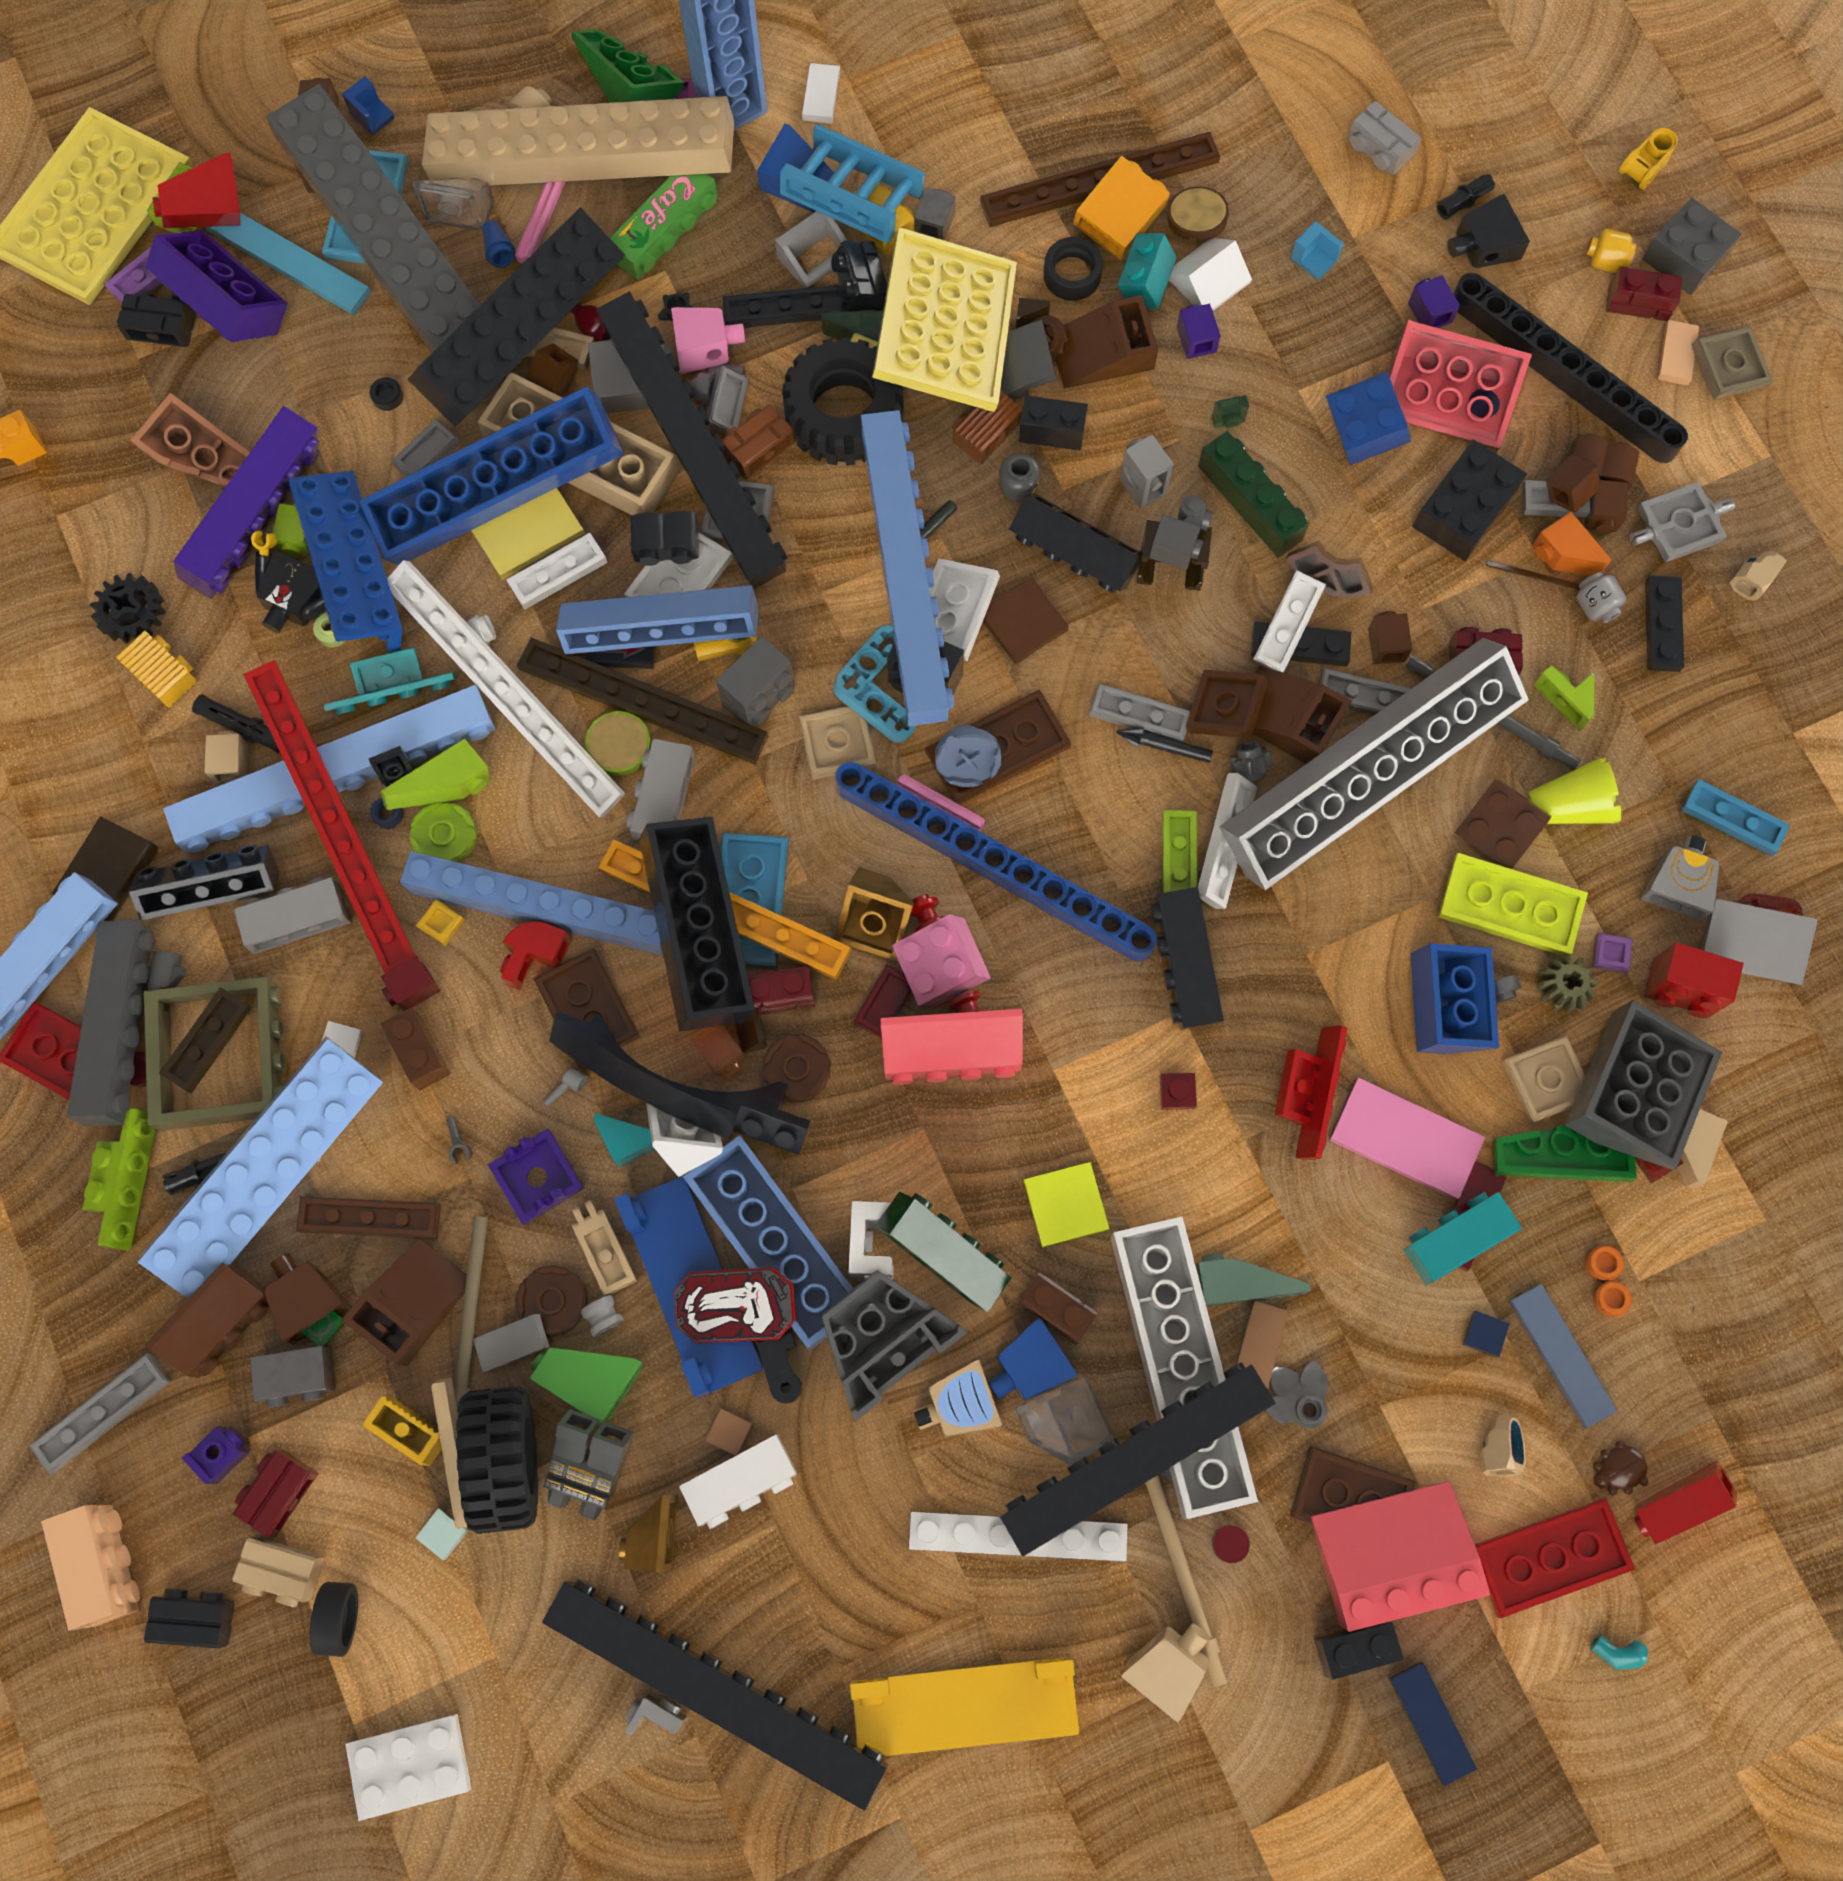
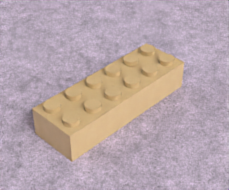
[477,372,679,515]

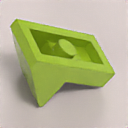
[1534,665,1594,731]

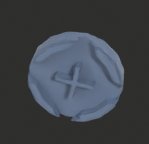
[935,725,1001,787]

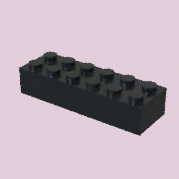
[639,817,755,1032]

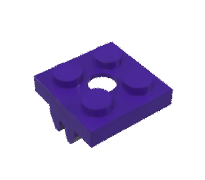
[488,1129,585,1225]

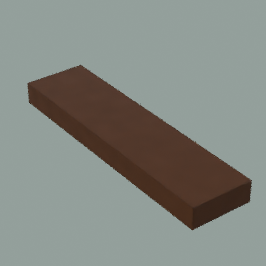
[296,1196,441,1239]

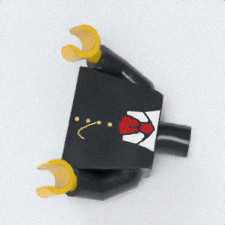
[251,530,327,633]

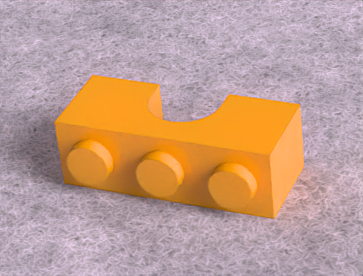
[0,410,47,466]

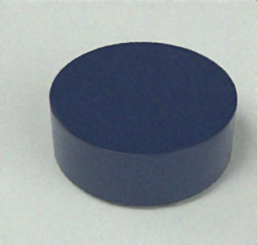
[1468,389,1500,418]

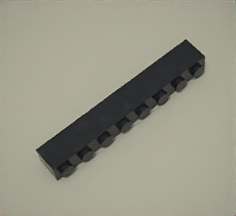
[1000,1362,1276,1557]

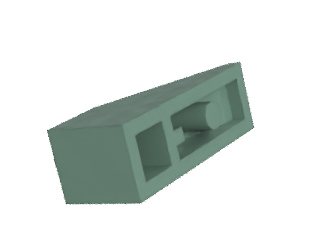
[1195,1253,1311,1307]

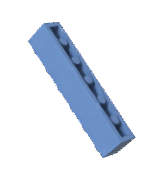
[556,585,759,654]

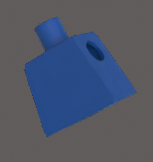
[987,1318,1078,1401]

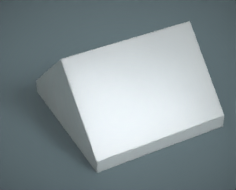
[1169,238,1252,311]
[646,1103,723,1177]

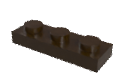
[159,987,252,1094]

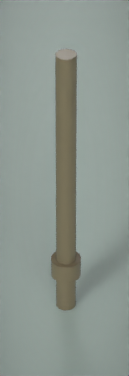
[453,1216,488,1411]

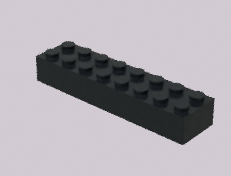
[407,207,625,427]

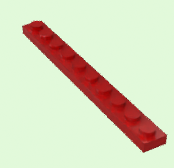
[243,660,416,973]

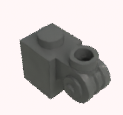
[1149,495,1213,570]

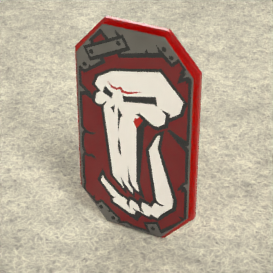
[673,1267,796,1343]

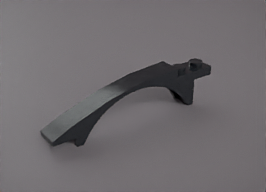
[549,1011,810,1155]

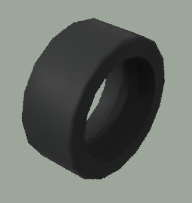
[1044,237,1103,301]
[309,1582,358,1657]

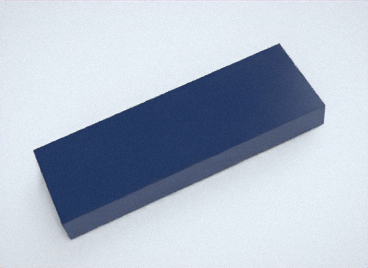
[1389,1662,1477,1786]

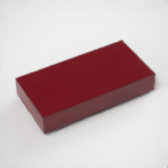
[853,964,912,1039]

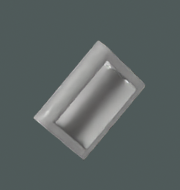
[775,211,847,288]

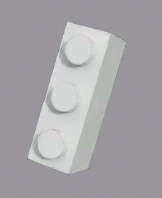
[679,1434,798,1529]

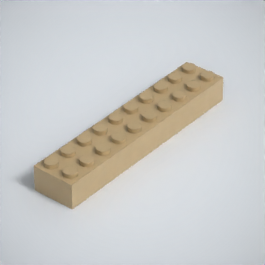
[422,96,734,188]

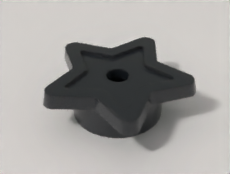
[658,292,693,322]

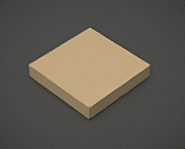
[799,706,876,780]
[1502,1035,1585,1124]

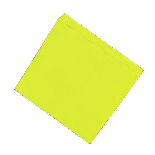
[1023,1162,1110,1248]

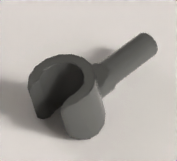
[446,1117,472,1164]

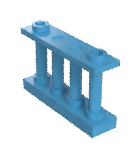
[780,124,925,244]

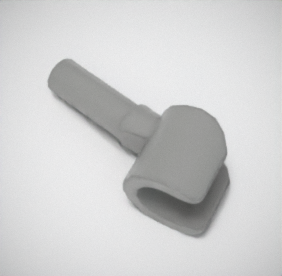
[543,1069,588,1107]

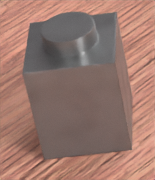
[914,187,956,241]

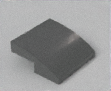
[1000,319,1057,400]

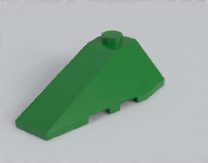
[571,29,684,103]

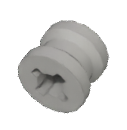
[580,1295,624,1337]

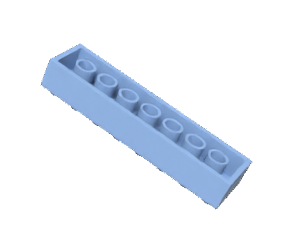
[138,1036,383,1299]

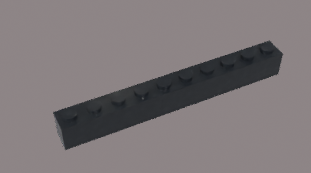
[596,291,788,589]
[542,1578,889,1811]

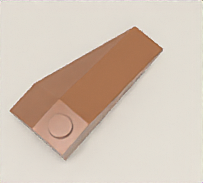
[130,393,250,487]

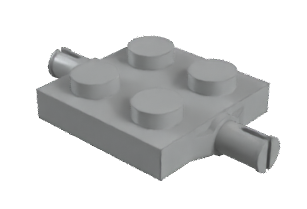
[1630,482,1735,563]

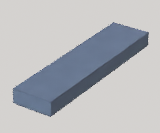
[1508,1284,1617,1428]

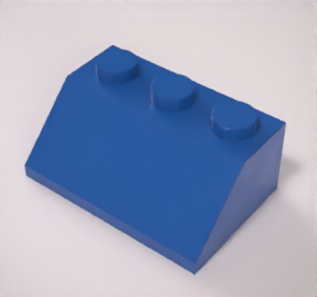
[1411,943,1499,1054]

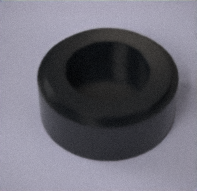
[369,377,403,411]

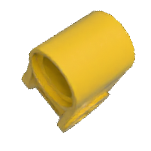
[1618,128,1678,190]

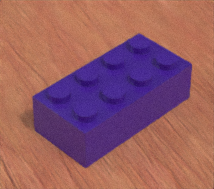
[146,230,288,342]

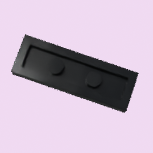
[1645,575,1684,672]
[1250,622,1352,667]

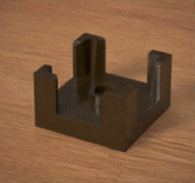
[1137,520,1212,591]

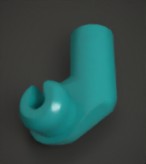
[1590,1634,1648,1670]

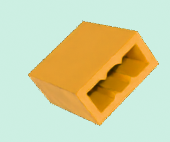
[1073,156,1170,261]

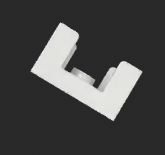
[849,1201,894,1281]

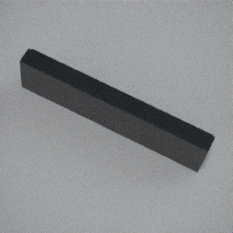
[722,285,849,328]

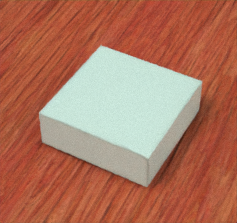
[415,1508,469,1560]

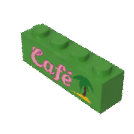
[610,174,718,280]

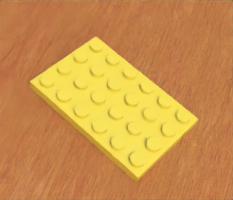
[0,107,193,305]
[872,227,1017,412]

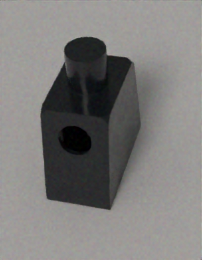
[1447,194,1530,268]

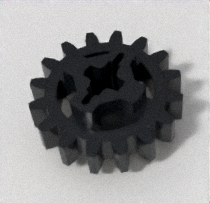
[90,573,166,644]

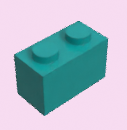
[1117,233,1177,309]

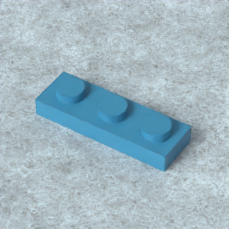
[1681,779,1790,856]

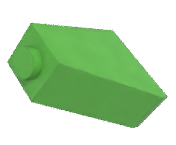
[530,1347,645,1424]

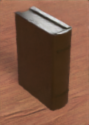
[52,816,158,922]

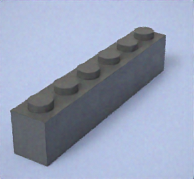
[67,920,154,1127]

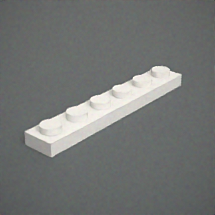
[909,1512,1128,1561]

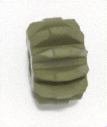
[1537,955,1599,1014]

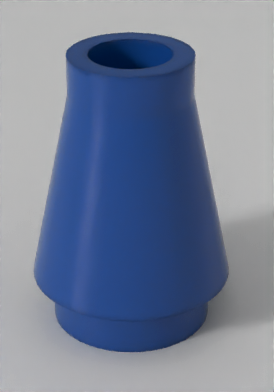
[482,221,515,268]

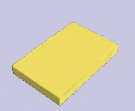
[471,488,585,580]

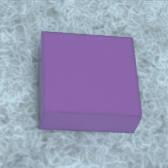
[1592,933,1633,974]

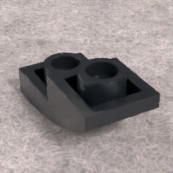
[368,746,415,787]

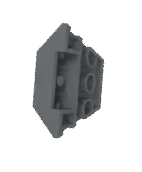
[821,1270,968,1422]

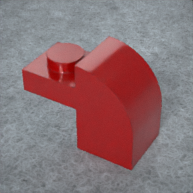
[500,921,572,990]

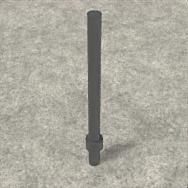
[1405,655,1581,771]

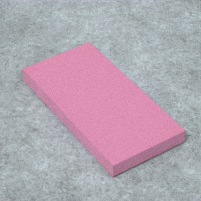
[1329,1078,1485,1201]

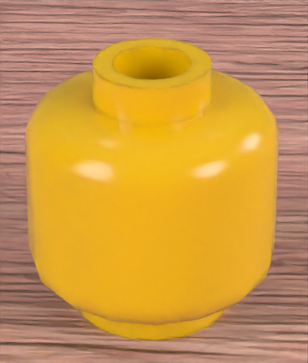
[1586,228,1636,274]

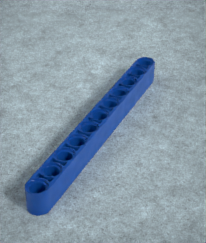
[836,762,1157,961]

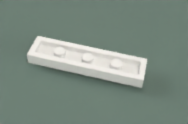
[1198,773,1257,909]

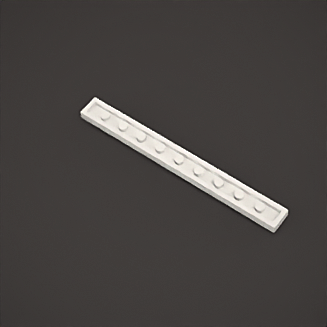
[387,560,625,817]

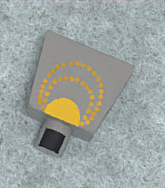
[1640,835,1719,921]

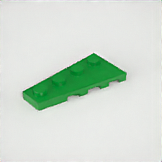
[1492,1125,1637,1182]

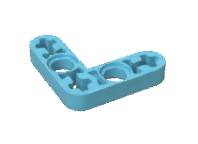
[833,625,916,743]

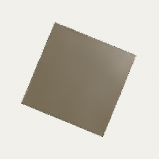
[1691,326,1773,400]

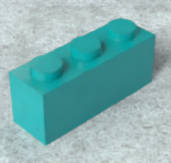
[1403,1192,1523,1286]

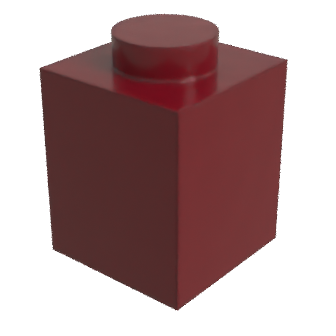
[380,955,440,1011]

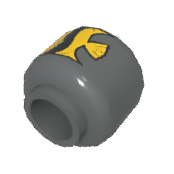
[999,453,1041,502]

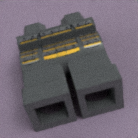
[543,1409,634,1520]

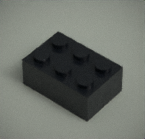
[1412,439,1527,562]

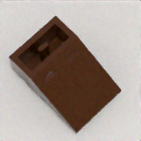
[1050,295,1158,389]
[1252,666,1352,764]
[341,1238,467,1366]

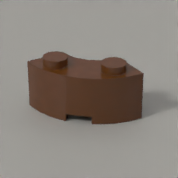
[1286,541,1373,598]

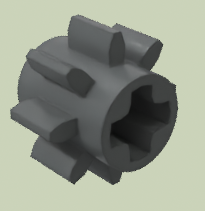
[1229,741,1273,782]

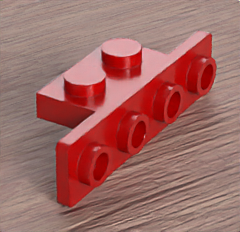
[1274,1025,1347,1160]

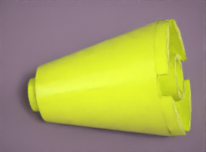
[1527,757,1621,824]

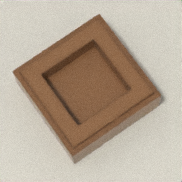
[705,1408,753,1456]

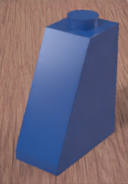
[757,123,834,212]

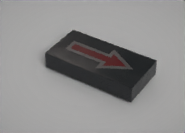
[588,646,655,669]

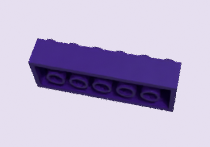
[173,405,320,599]

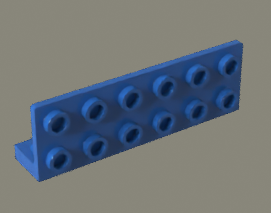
[289,470,402,652]
[614,1177,763,1399]

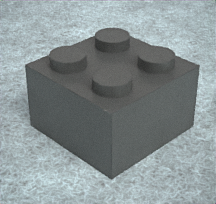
[1642,198,1741,295]
[716,636,795,726]

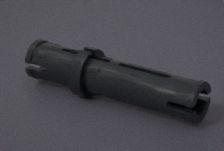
[192,694,280,753]

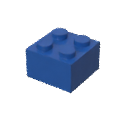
[1326,371,1411,466]

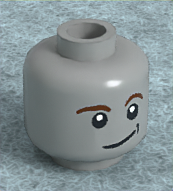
[1576,572,1626,623]

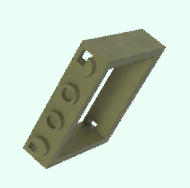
[144,977,286,1131]

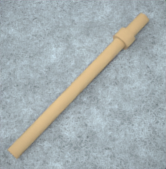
[1146,1475,1227,1687]

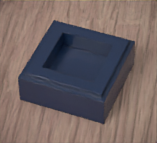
[1463,1311,1510,1358]

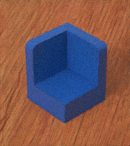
[342,76,395,135]

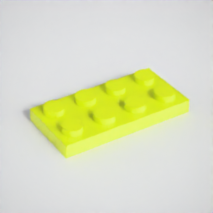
[1438,853,1588,956]

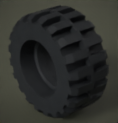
[782,337,904,466]
[456,1386,538,1534]

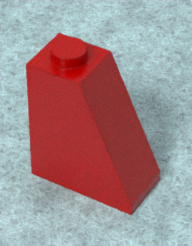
[152,153,240,228]
[1634,1460,1737,1545]

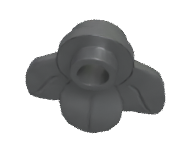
[1266,1361,1329,1429]

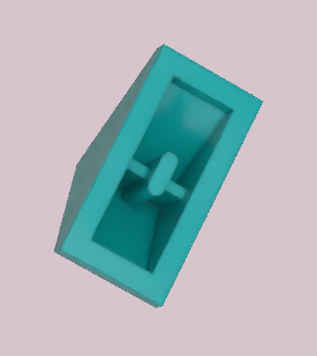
[593,1113,655,1168]

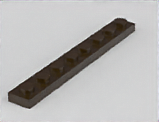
[517,637,769,765]

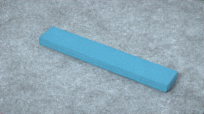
[205,213,372,316]

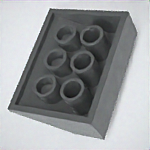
[1565,1000,1722,1170]

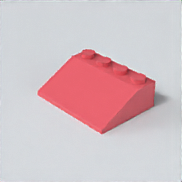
[1389,320,1532,449]
[881,1009,1023,1085]
[1311,1481,1490,1632]

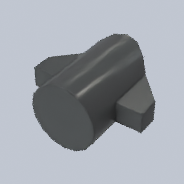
[146,951,186,991]

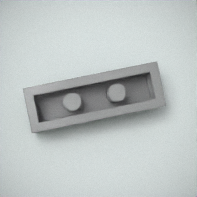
[627,739,695,842]
[234,877,351,955]

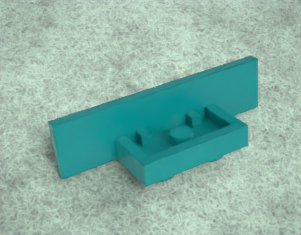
[324,647,457,715]

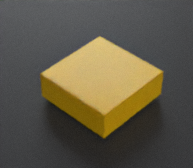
[416,899,465,946]

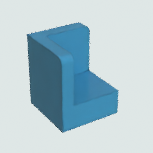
[1290,221,1343,279]

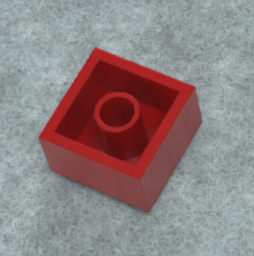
[1644,942,1744,1018]

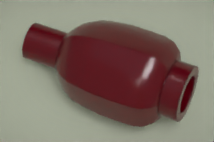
[570,303,611,342]

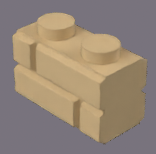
[232,1537,325,1607]

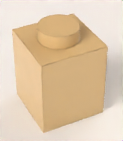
[204,731,249,784]

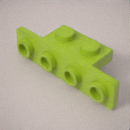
[82,1108,156,1251]

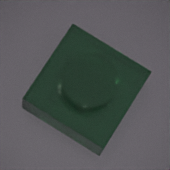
[1212,395,1249,428]

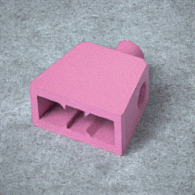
[671,307,745,374]

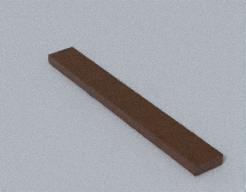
[980,132,1220,227]

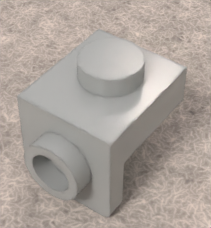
[625,1694,686,1736]

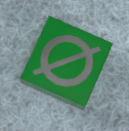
[300,1311,345,1347]

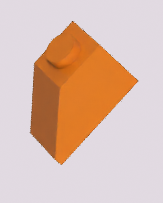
[1532,512,1612,576]

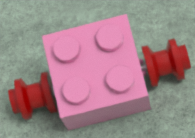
[892,894,991,1013]

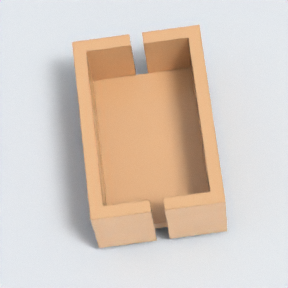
[41,1505,140,1631]

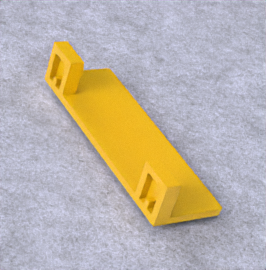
[850,1657,1079,1756]

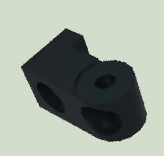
[757,1333,803,1404]

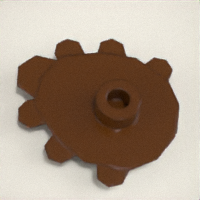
[1593,1440,1649,1495]

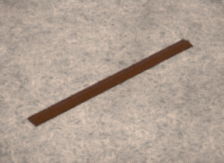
[1486,560,1580,590]

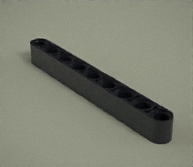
[1453,273,1688,463]

